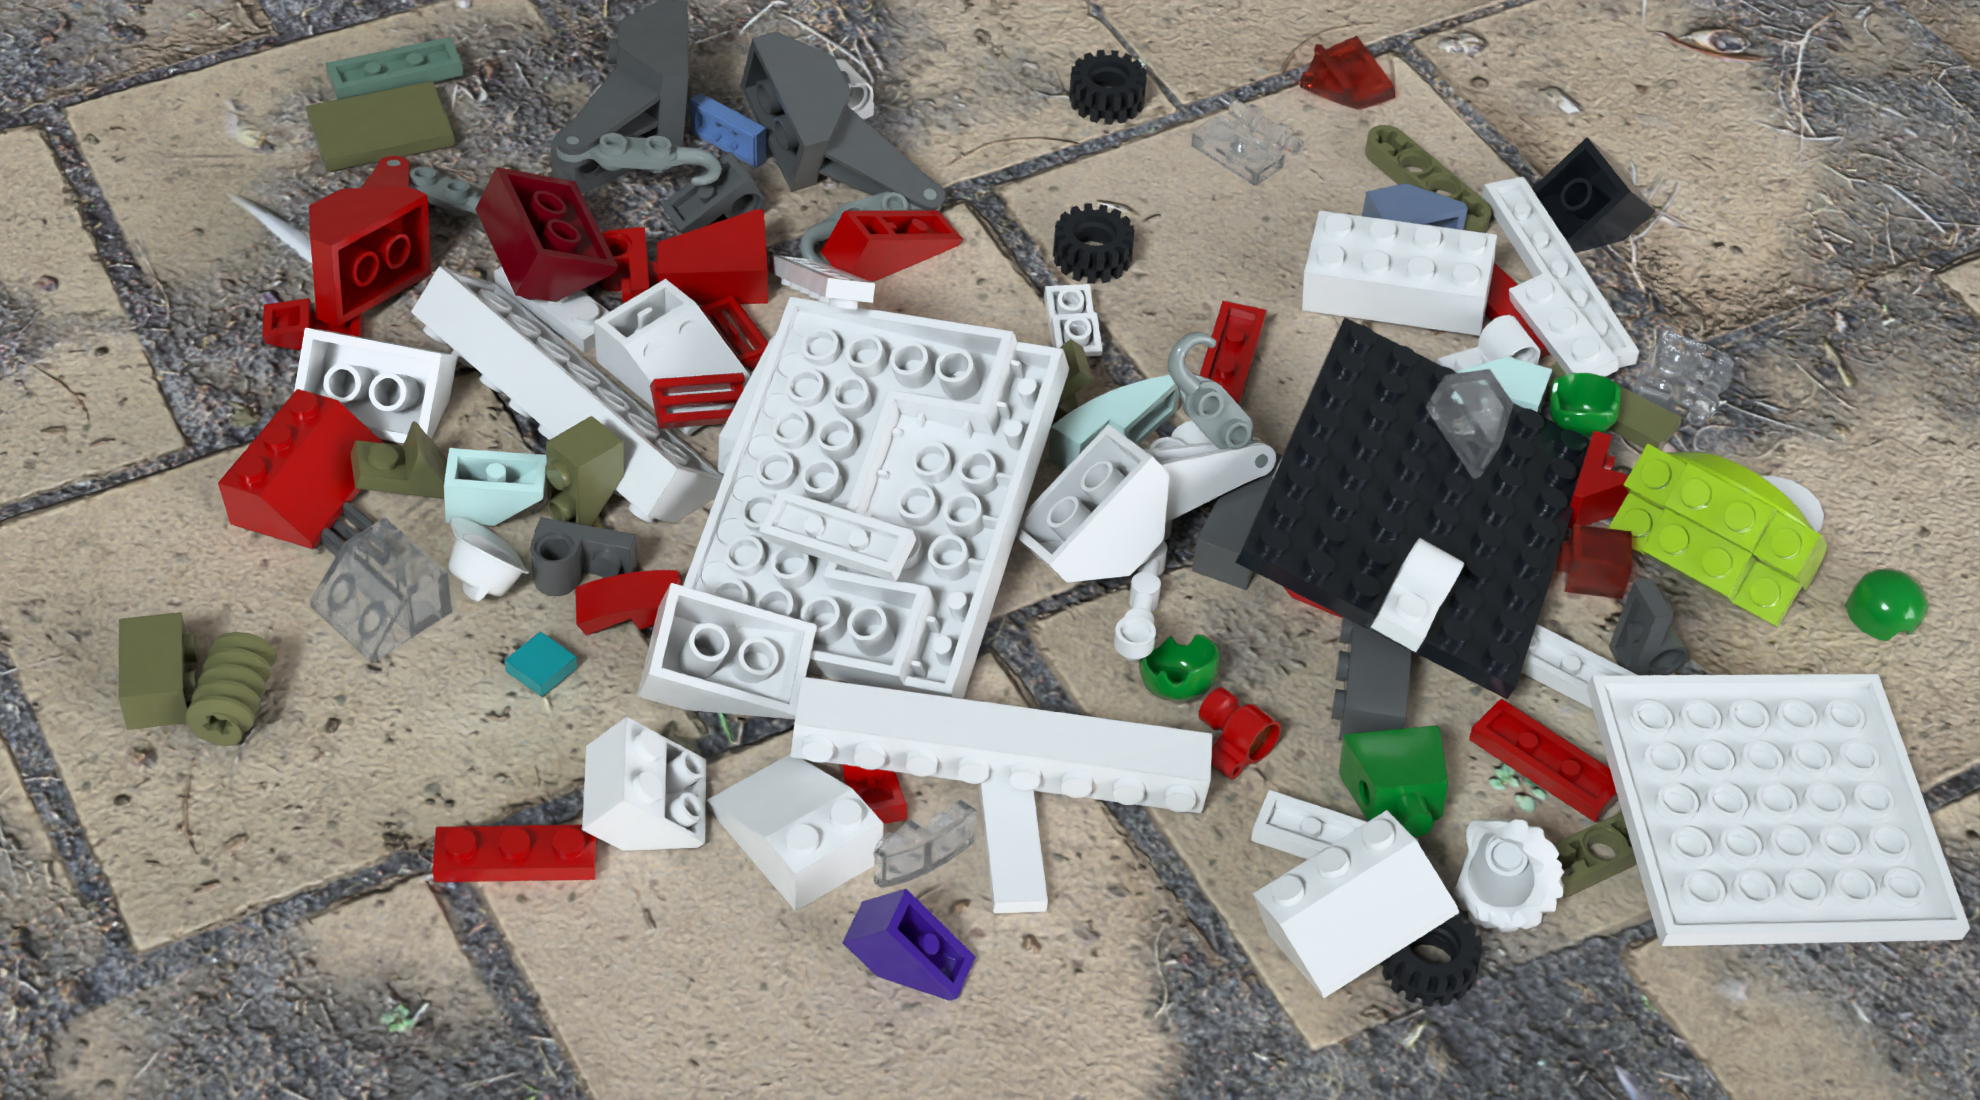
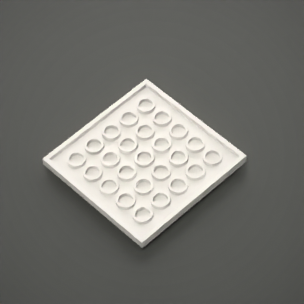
[1587,674,1970,946]

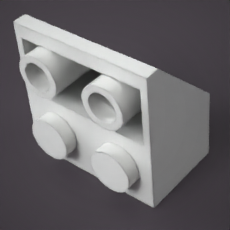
[582,717,706,851]

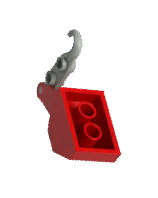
[309,156,481,327]

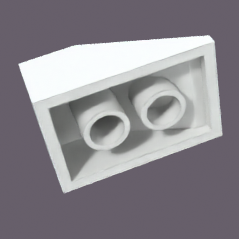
[637,583,817,719]
[706,754,883,911]

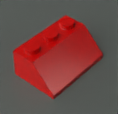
[218,389,383,550]

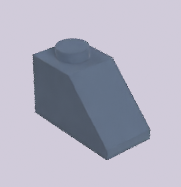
[1362,183,1468,230]

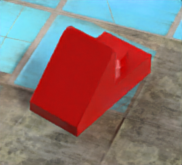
[1568,431,1629,529]

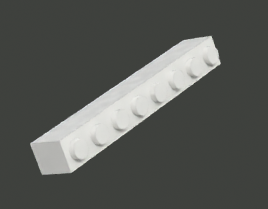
[790,677,1212,814]

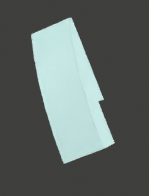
[1048,375,1180,470]

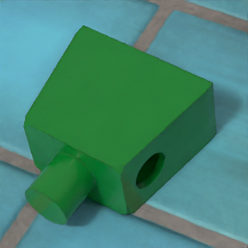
[1339,725,1447,837]

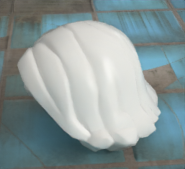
[1453,817,1564,933]

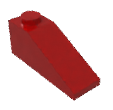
[821,210,963,281]

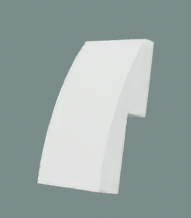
[1044,284,1103,357]

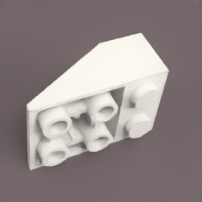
[594,279,751,436]

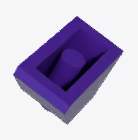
[842,889,976,1001]

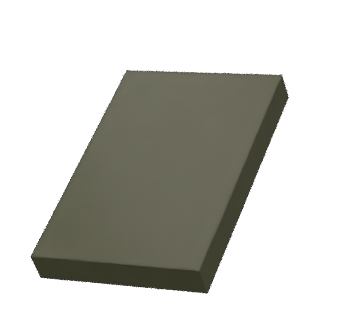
[306,81,455,172]

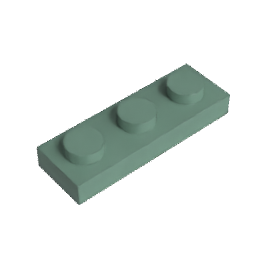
[325,37,463,100]

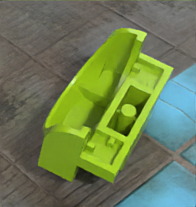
[1605,443,1827,628]

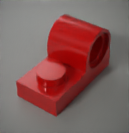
[596,227,649,304]

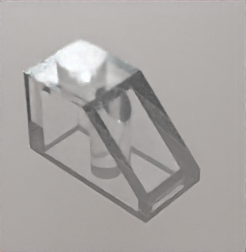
[1425,369,1513,478]

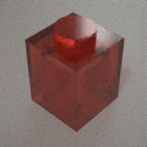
[1557,524,1632,599]

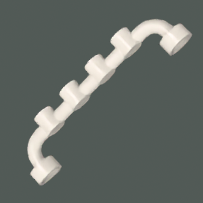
[1114,437,1185,663]

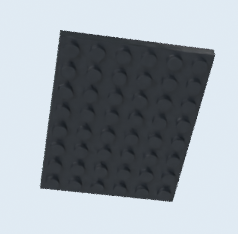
[1235,317,1591,699]

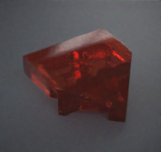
[1299,36,1396,110]

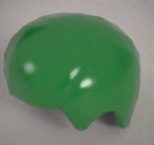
[1549,373,1621,436]
[1845,568,1928,641]
[1139,634,1220,702]

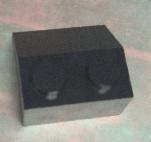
[1532,137,1655,253]

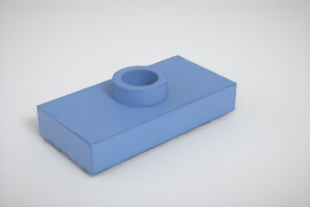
[690,92,767,168]

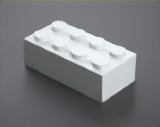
[1302,210,1497,336]

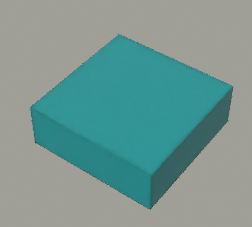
[504,631,578,697]

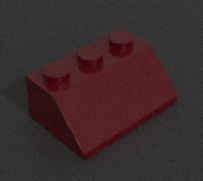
[475,167,618,302]

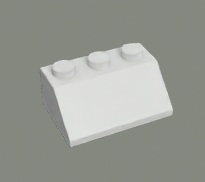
[294,328,458,444]
[1253,810,1459,998]

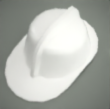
[448,517,530,602]

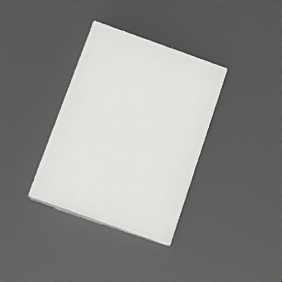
[683,297,1069,699]

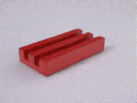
[699,295,768,372]
[650,372,745,429]

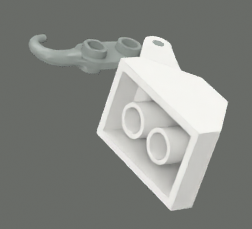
[1016,332,1276,583]

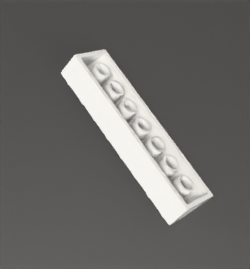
[411,266,724,523]

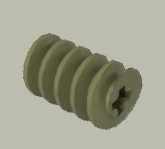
[186,632,276,746]

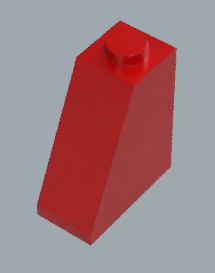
[648,209,768,305]

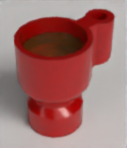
[1198,687,1282,780]

